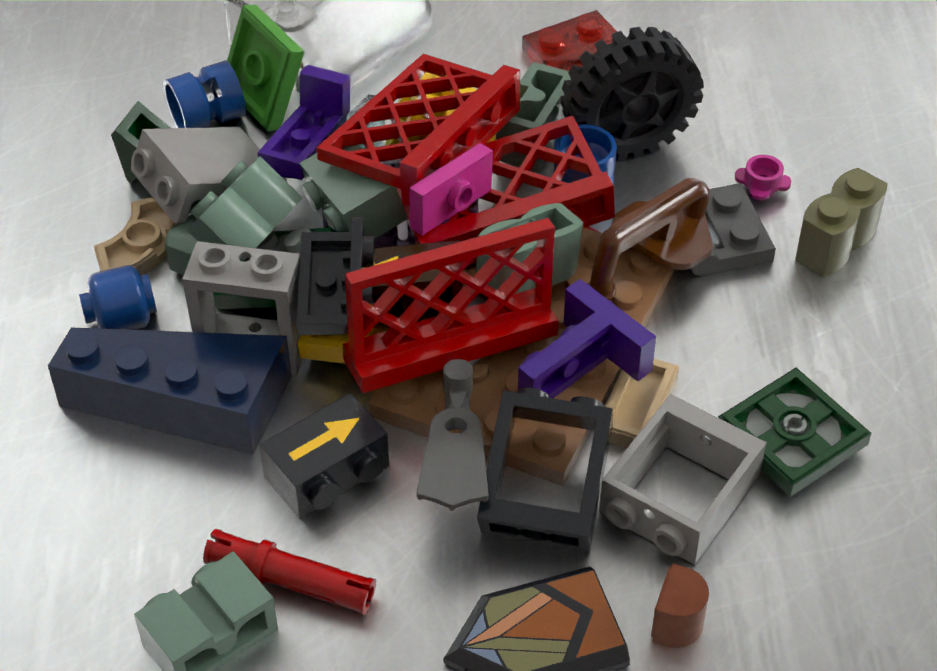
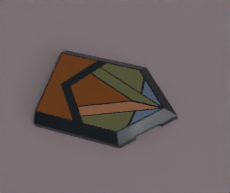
[443,566,630,671]

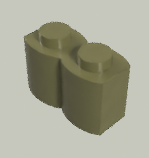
[795,168,888,277]

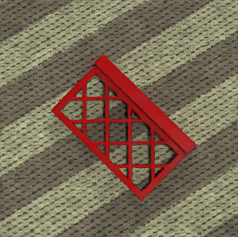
[316,53,520,206]
[396,116,615,265]
[342,218,559,393]

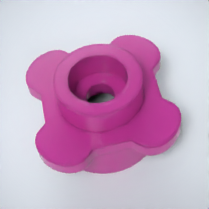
[735,154,791,200]

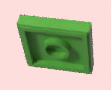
[227,5,305,131]

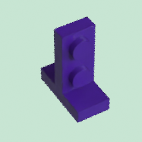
[257,65,351,181]
[518,279,656,398]

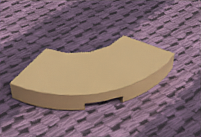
[94,197,179,275]

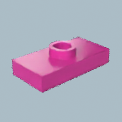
[409,143,493,236]

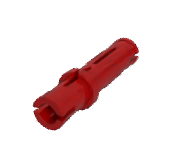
[203,529,376,615]

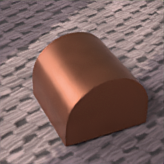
[651,563,709,648]

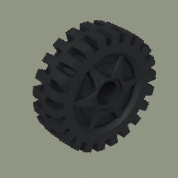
[560,27,704,162]

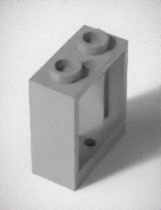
[182,241,303,376]
[599,394,766,565]

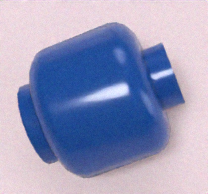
[79,265,157,330]

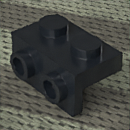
[296,217,375,335]

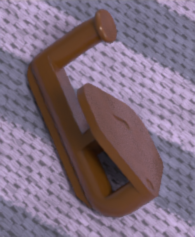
[588,178,713,301]

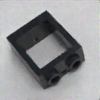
[477,388,613,552]

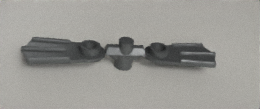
[416,293,489,511]

